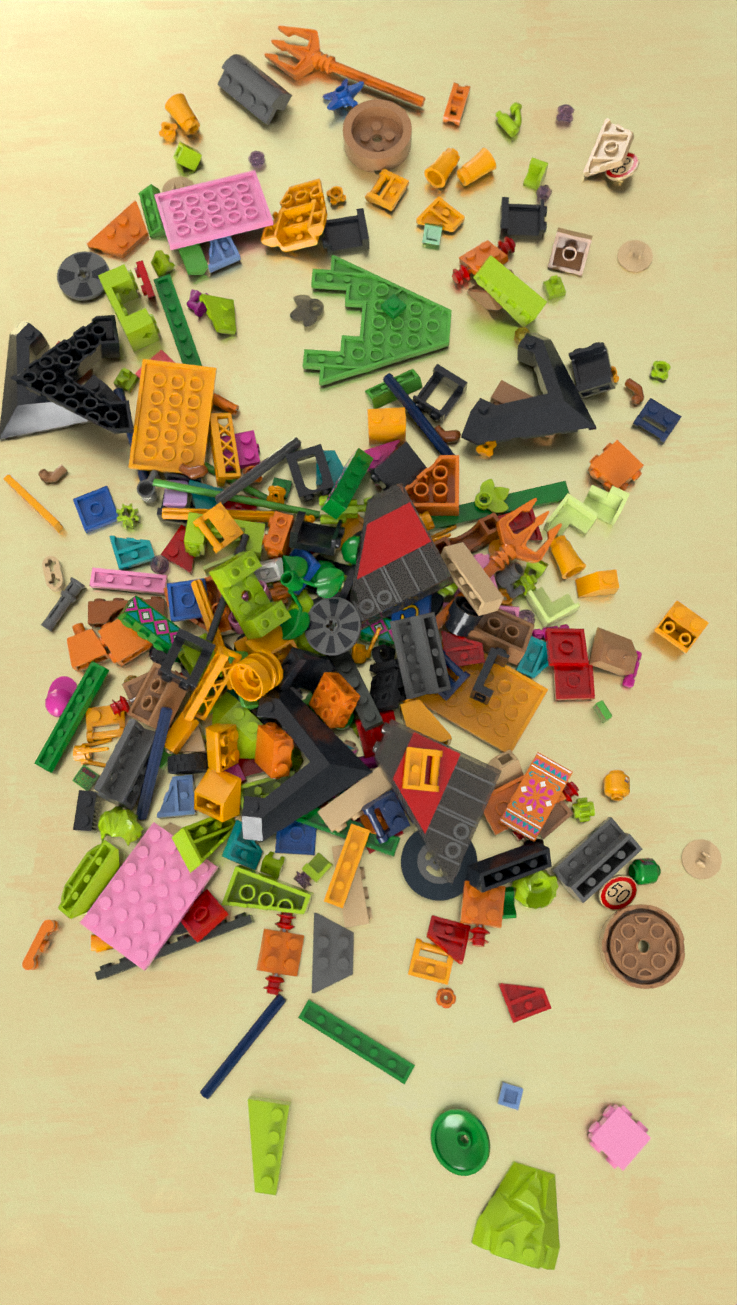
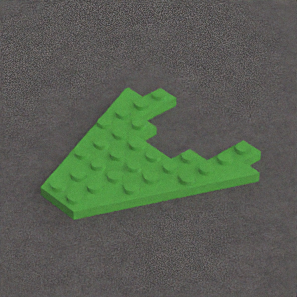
[303,255,452,386]

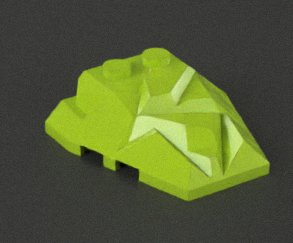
[471,1161,560,1270]

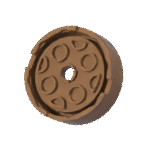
[343,99,412,172]
[599,904,685,989]

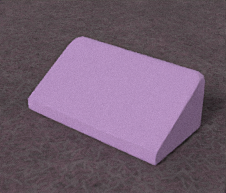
[163,480,188,508]

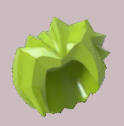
[98,806,144,846]
[511,869,558,909]

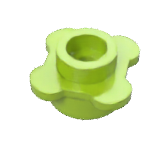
[650,361,671,380]

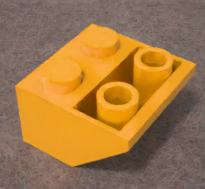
[654,600,709,653]
[244,625,298,664]
[206,723,240,772]
[194,767,241,822]

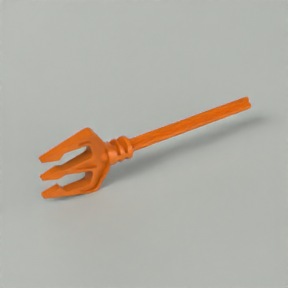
[264,26,426,108]
[435,498,562,630]

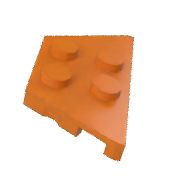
[87,201,149,258]

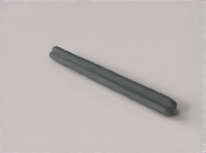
[215,437,301,505]

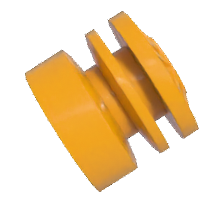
[229,649,283,701]

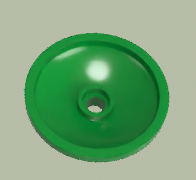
[431,1109,490,1176]

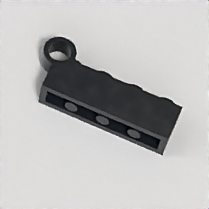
[467,838,552,893]

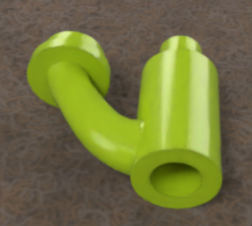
[495,102,522,137]

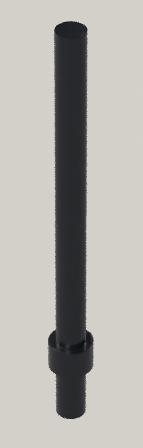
[206,534,250,643]

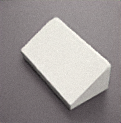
[254,557,284,583]

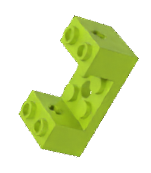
[98,264,160,352]
[184,512,265,561]
[209,549,291,639]

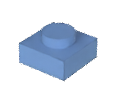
[497,1082,523,1110]

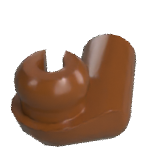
[625,378,644,405]
[434,425,461,443]
[179,463,208,479]

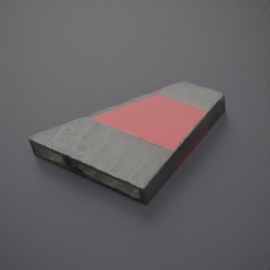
[349,482,454,630]
[372,720,502,883]

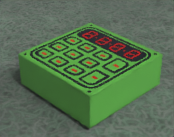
[593,700,612,723]
[72,764,100,791]

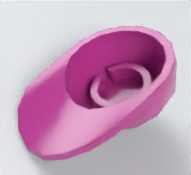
[45,676,77,717]

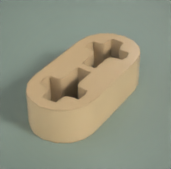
[42,556,65,592]

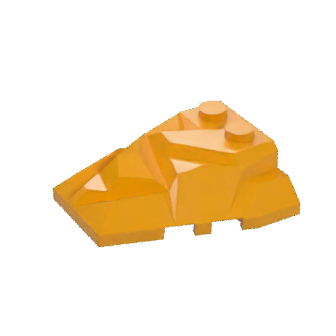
[261,179,328,252]

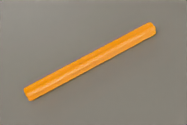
[162,508,274,522]
[191,579,233,690]

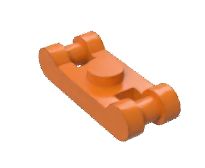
[443,83,471,126]
[22,920,59,970]

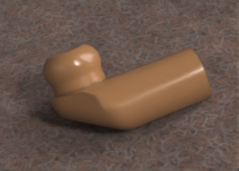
[38,464,67,482]

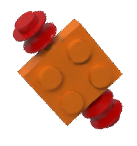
[452,237,516,285]
[460,881,505,947]
[256,912,304,995]

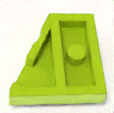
[199,294,236,335]

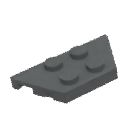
[312,913,354,993]

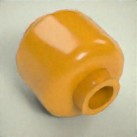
[604,770,630,801]

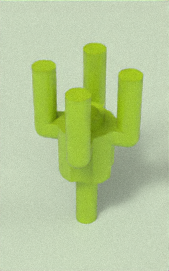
[319,496,380,525]

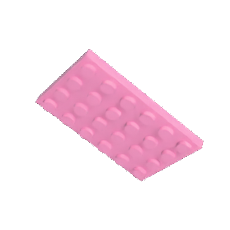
[154,170,273,250]
[80,822,218,971]

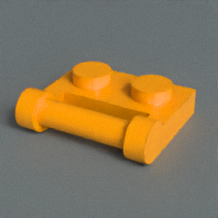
[365,169,409,211]
[193,502,244,554]
[86,705,127,743]
[402,747,443,792]
[408,938,454,985]

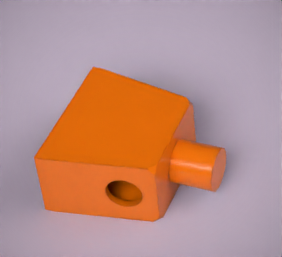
[67,623,110,672]

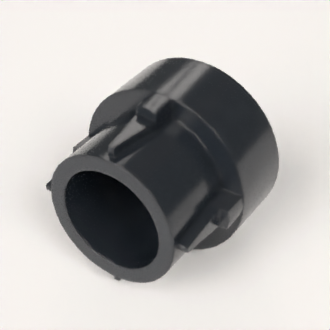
[445,596,483,637]

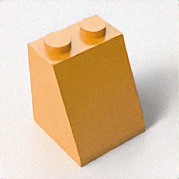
[367,407,406,445]
[400,698,452,746]

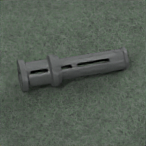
[41,577,86,631]

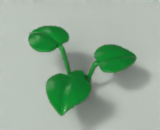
[280,555,345,640]

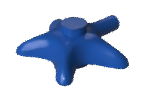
[323,79,364,110]

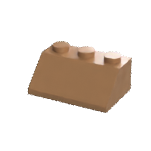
[466,609,535,665]
[128,662,188,729]

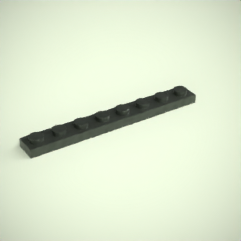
[313,596,384,731]
[95,912,254,980]

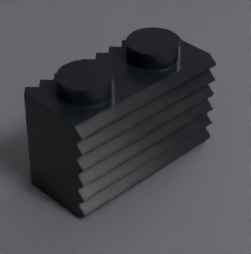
[73,790,102,833]

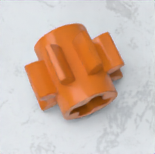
[269,581,292,604]

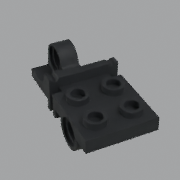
[369,644,407,713]

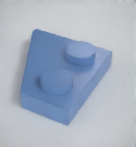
[208,236,241,273]
[157,775,196,818]

